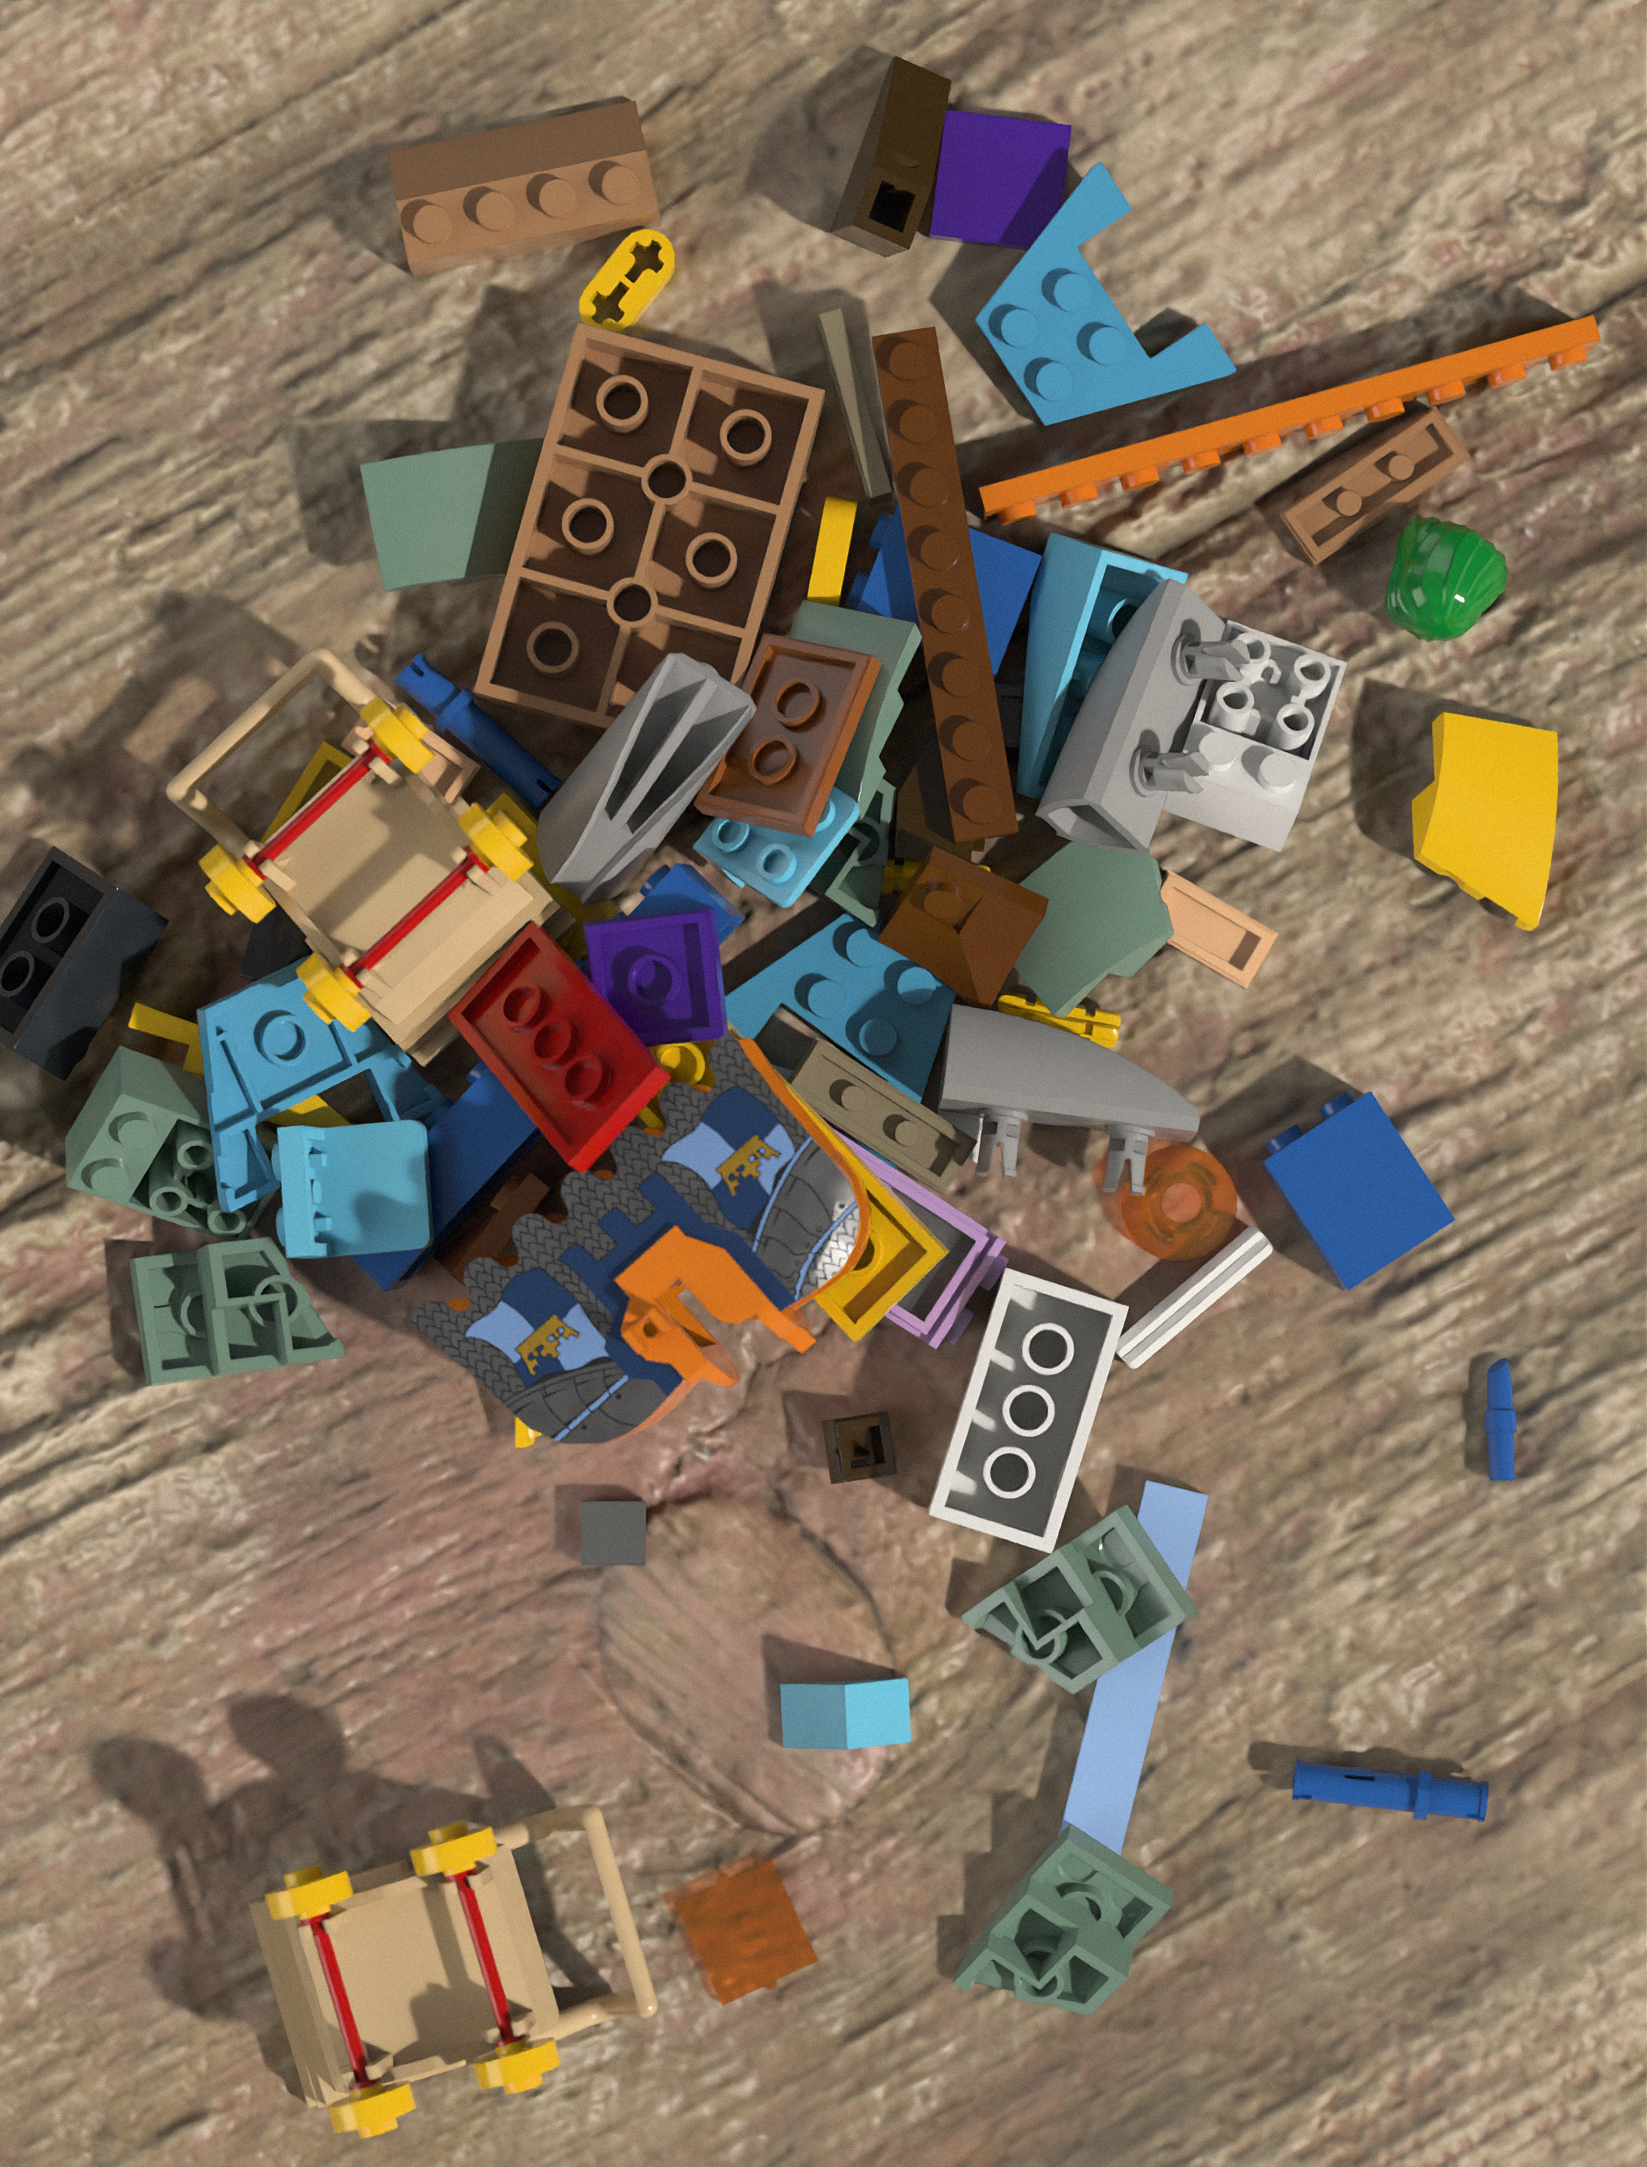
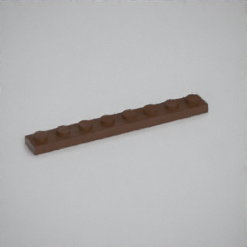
[872,326,1019,844]

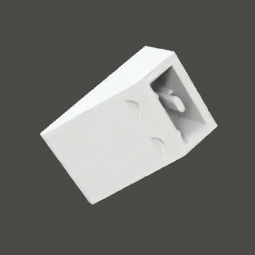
[1162,620,1347,852]

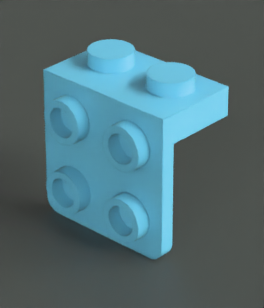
[693,786,860,908]
[272,1120,434,1259]

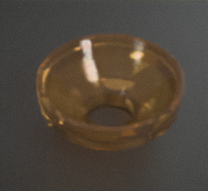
[1121,1146,1237,1262]

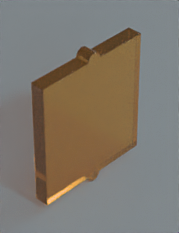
[675,1858,818,2006]

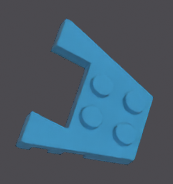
[974,162,1237,426]
[725,912,956,1169]
[197,955,445,1213]

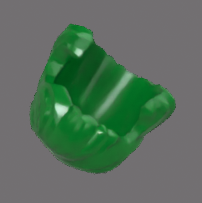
[1385,514,1509,642]

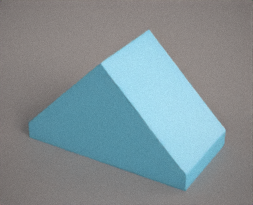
[780,1677,911,1750]

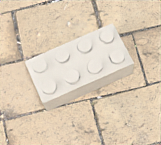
[927,1268,1129,1554]

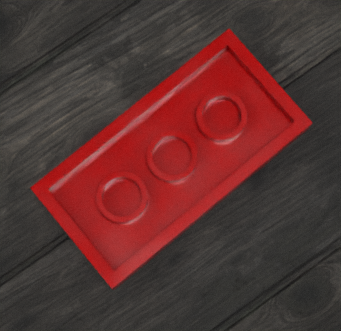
[446,920,671,1173]

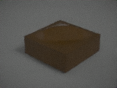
[822,1411,898,1484]

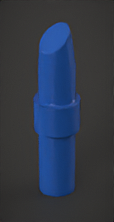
[1484,1358,1517,1481]

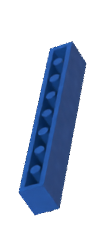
[350,863,746,1291]

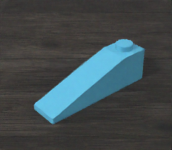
[1016,532,1188,799]

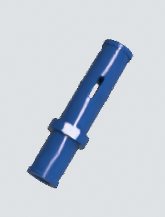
[394,652,563,811]
[1292,1759,1489,1822]

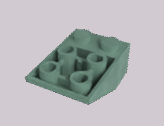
[65,1046,281,1242]

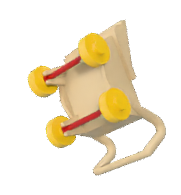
[166,646,580,1067]
[249,1804,658,2138]

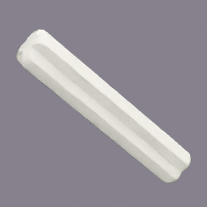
[1115,1226,1273,1369]

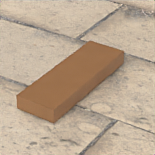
[1277,406,1471,568]

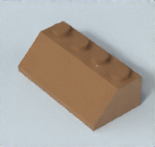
[388,101,661,277]

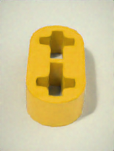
[579,229,676,335]
[807,496,858,607]

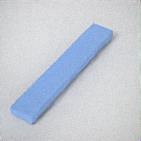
[1058,1480,1209,1855]

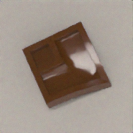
[877,846,1049,1010]
[433,1172,556,1288]

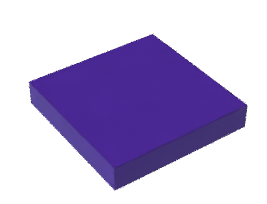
[930,110,1072,251]
[584,908,729,1047]

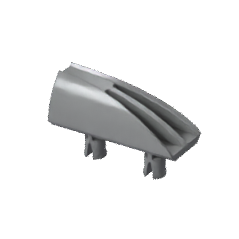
[1035,578,1250,856]
[536,653,757,905]
[937,1004,1200,1196]

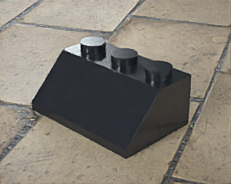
[0,846,170,1082]

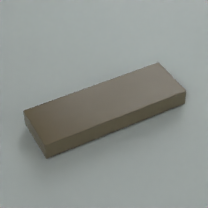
[817,308,892,506]
[787,1037,978,1195]

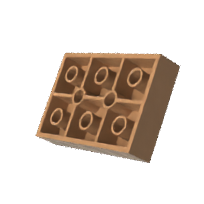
[473,322,825,735]

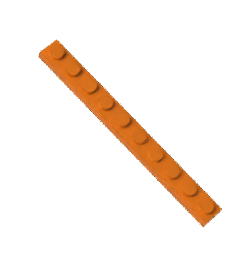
[977,315,1601,526]

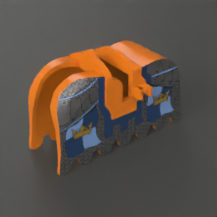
[410,1034,872,1444]

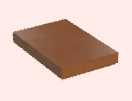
[694,632,882,838]

